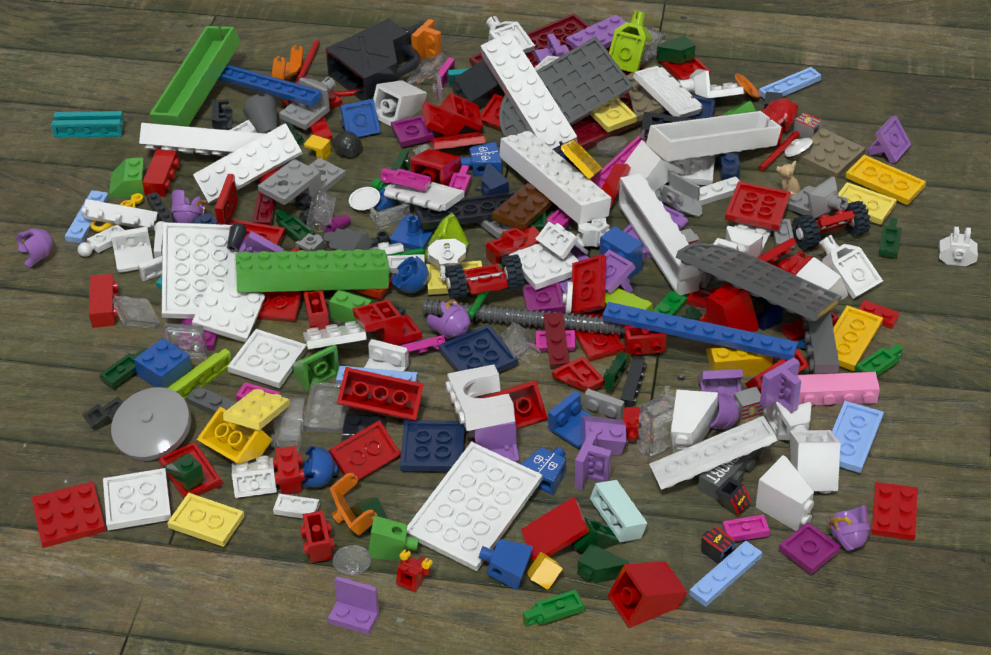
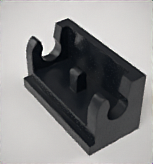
[211,99,232,130]

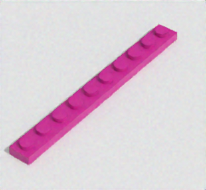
[546,135,647,228]

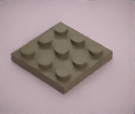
[792,128,866,179]

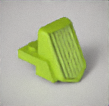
[424,213,469,260]

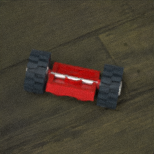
[792,201,871,250]
[445,254,524,300]

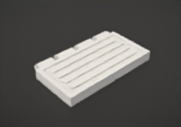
[633,66,703,118]
[384,182,464,212]

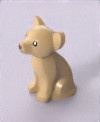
[776,160,800,198]

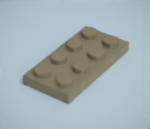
[626,65,667,122]

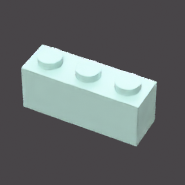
[590,480,647,542]

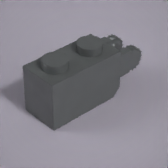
[323,228,373,251]

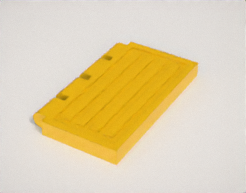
[561,140,603,179]

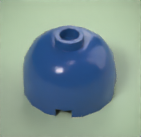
[392,256,429,294]
[302,446,337,488]

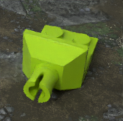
[609,10,653,72]

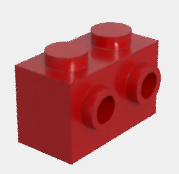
[624,326,666,356]
[273,446,305,495]
[300,510,335,563]

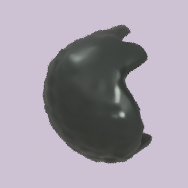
[332,131,362,158]

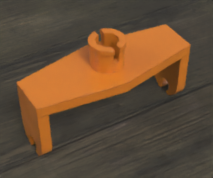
[272,45,304,81]
[329,473,378,535]

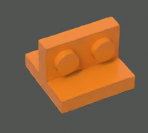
[411,19,442,62]

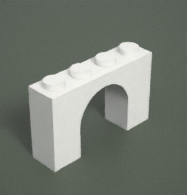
[445,365,515,431]

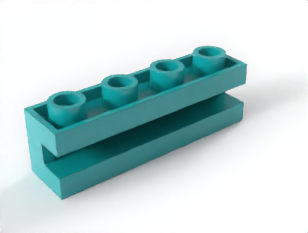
[51,111,125,138]

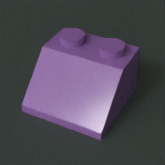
[581,416,626,456]

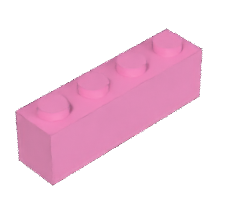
[798,372,880,406]

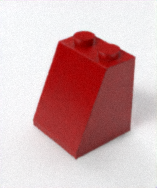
[411,149,461,186]
[705,282,759,333]
[607,561,688,628]

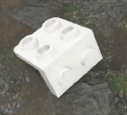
[111,227,153,272]

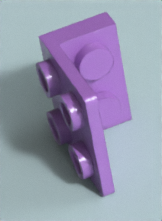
[328,576,380,635]

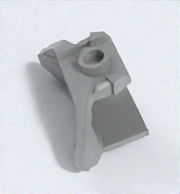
[655,172,703,218]

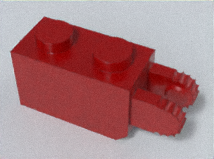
[304,290,329,330]

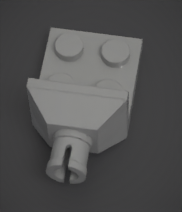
[279,77,336,130]
[786,176,848,218]

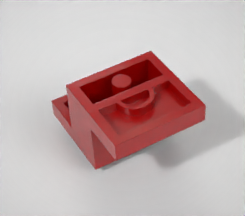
[421,93,483,137]
[352,299,422,345]

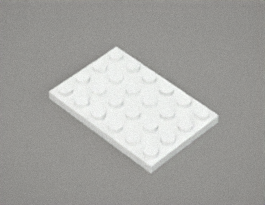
[162,222,238,319]
[406,442,543,571]

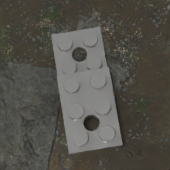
[258,158,346,205]

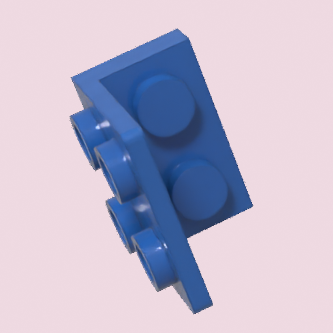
[548,391,594,448]

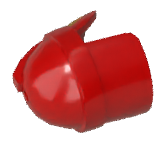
[761,98,798,133]

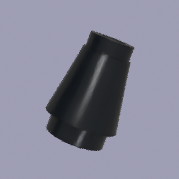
[226,223,247,251]

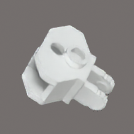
[576,217,610,247]
[939,227,978,266]
[427,239,466,282]

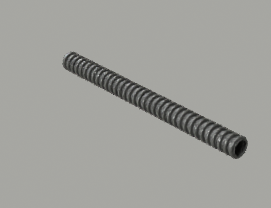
[422,299,627,335]

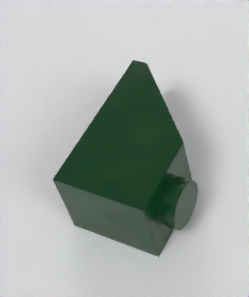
[656,36,696,64]
[163,453,205,491]
[572,517,620,552]
[577,544,629,583]

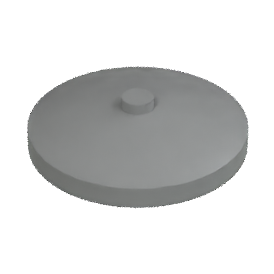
[111,387,191,461]

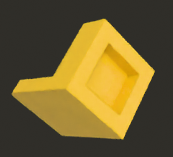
[304,135,331,160]
[527,552,563,589]

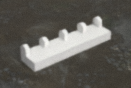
[82,199,158,231]

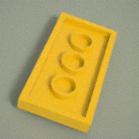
[845,155,926,205]
[833,305,883,371]

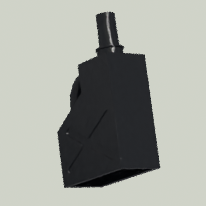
[326,19,425,101]

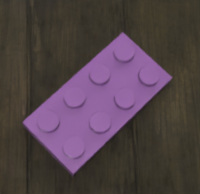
[566,15,626,49]

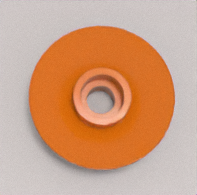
[735,73,760,99]

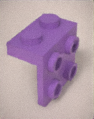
[474,421,519,464]

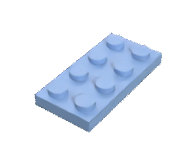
[832,401,884,473]

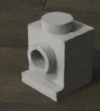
[295,233,325,251]

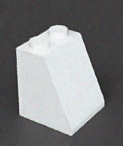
[373,80,427,126]
[624,140,682,192]
[796,257,848,301]
[671,390,719,453]
[790,430,840,494]
[756,455,814,531]

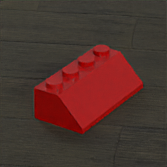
[337,367,424,421]
[465,380,548,443]

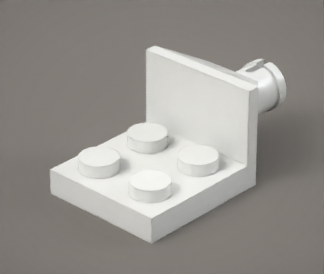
[486,16,535,53]
[678,69,744,98]
[726,222,772,258]
[819,235,883,299]
[763,401,811,440]

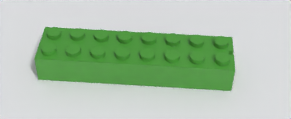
[149,26,241,127]
[235,249,389,292]

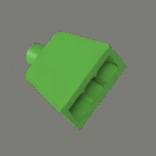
[367,516,419,560]

